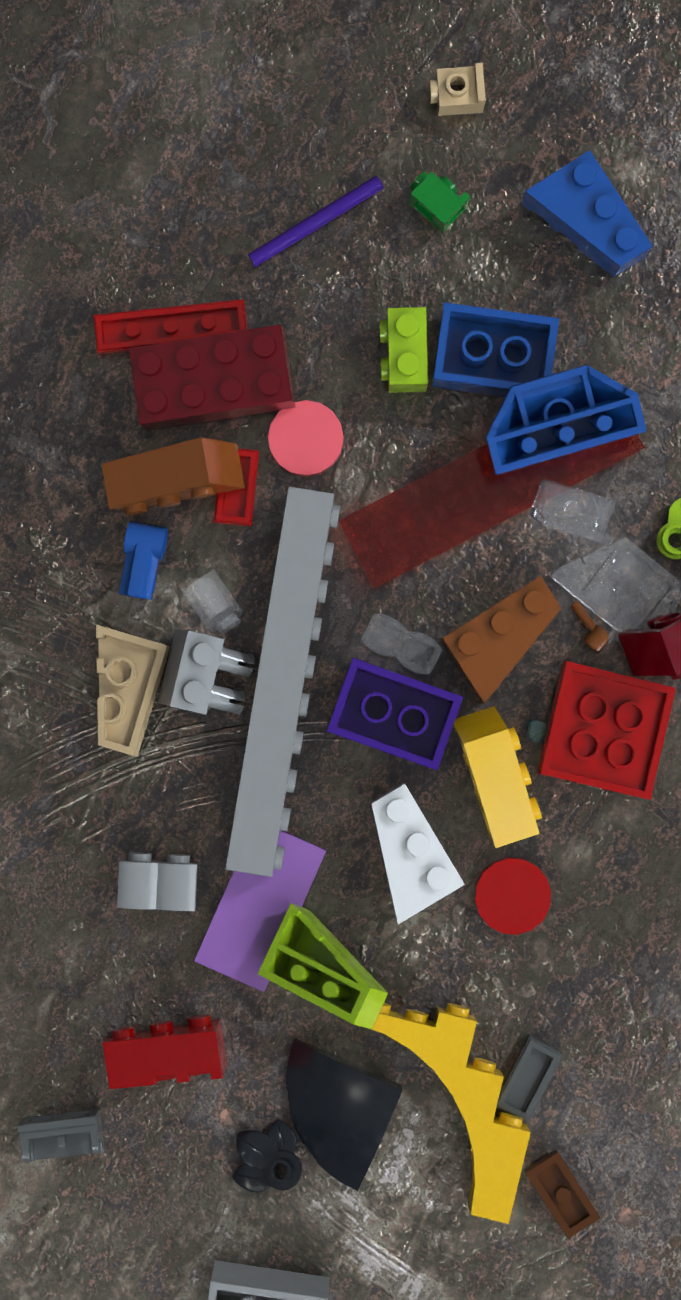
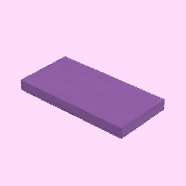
[194,830,326,992]

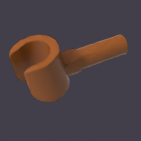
[571,601,609,653]

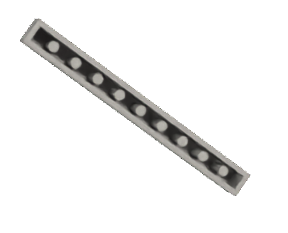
[225,487,341,877]

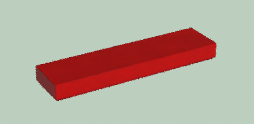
[93,299,248,355]

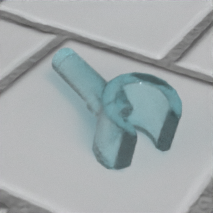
[525,720,548,745]

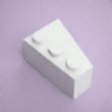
[371,782,465,924]

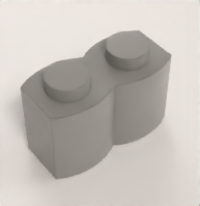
[117,852,198,911]

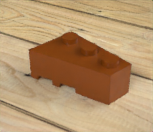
[440,576,562,704]

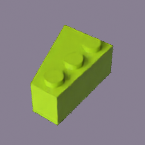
[258,903,388,1029]

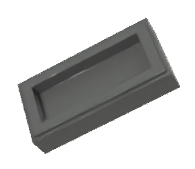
[497,1035,564,1123]

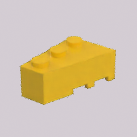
[453,706,542,848]

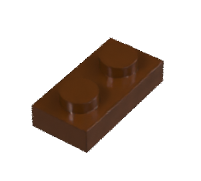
[524,1149,600,1239]

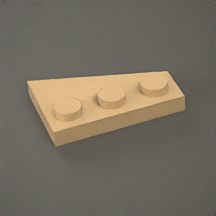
[96,625,170,757]

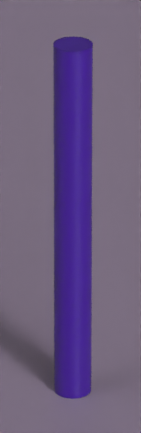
[248,176,384,268]

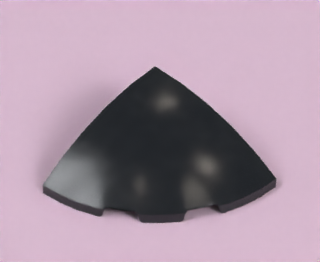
[286,1038,402,1191]

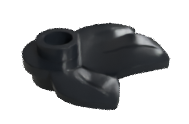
[232,1119,303,1193]

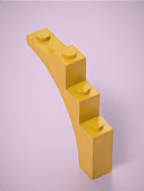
[371,1003,531,1224]

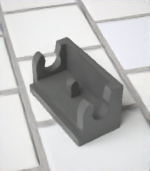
[17,1108,105,1162]

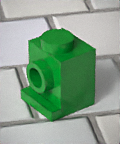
[409,171,470,234]

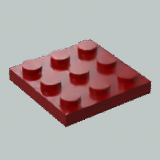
[537,661,676,800]

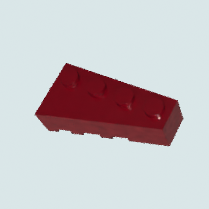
[618,611,681,680]

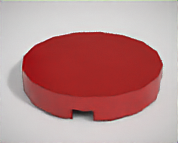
[474,857,551,935]

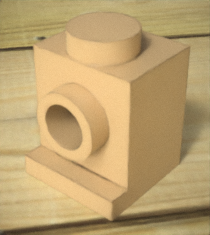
[429,63,486,116]

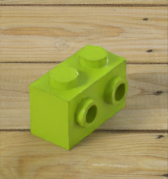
[380,307,428,393]

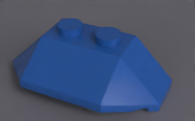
[485,365,647,475]

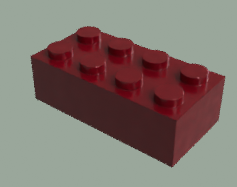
[129,324,296,431]

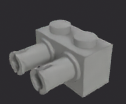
[158,629,255,715]

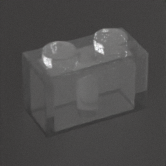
[181,569,244,635]

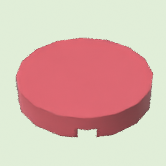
[268,400,344,477]

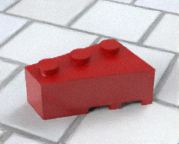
[102,1014,227,1089]

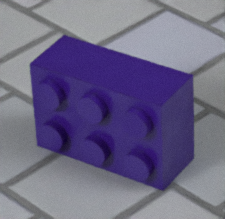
[327,658,463,770]

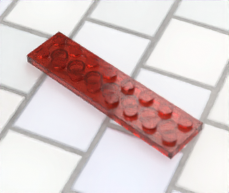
[338,434,645,589]

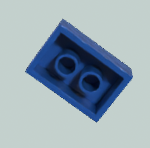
[431,302,559,397]

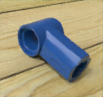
[119,520,168,600]

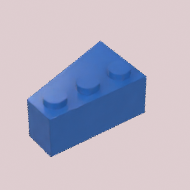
[521,150,653,277]

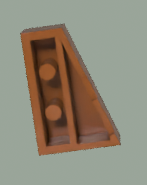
[101,437,245,516]

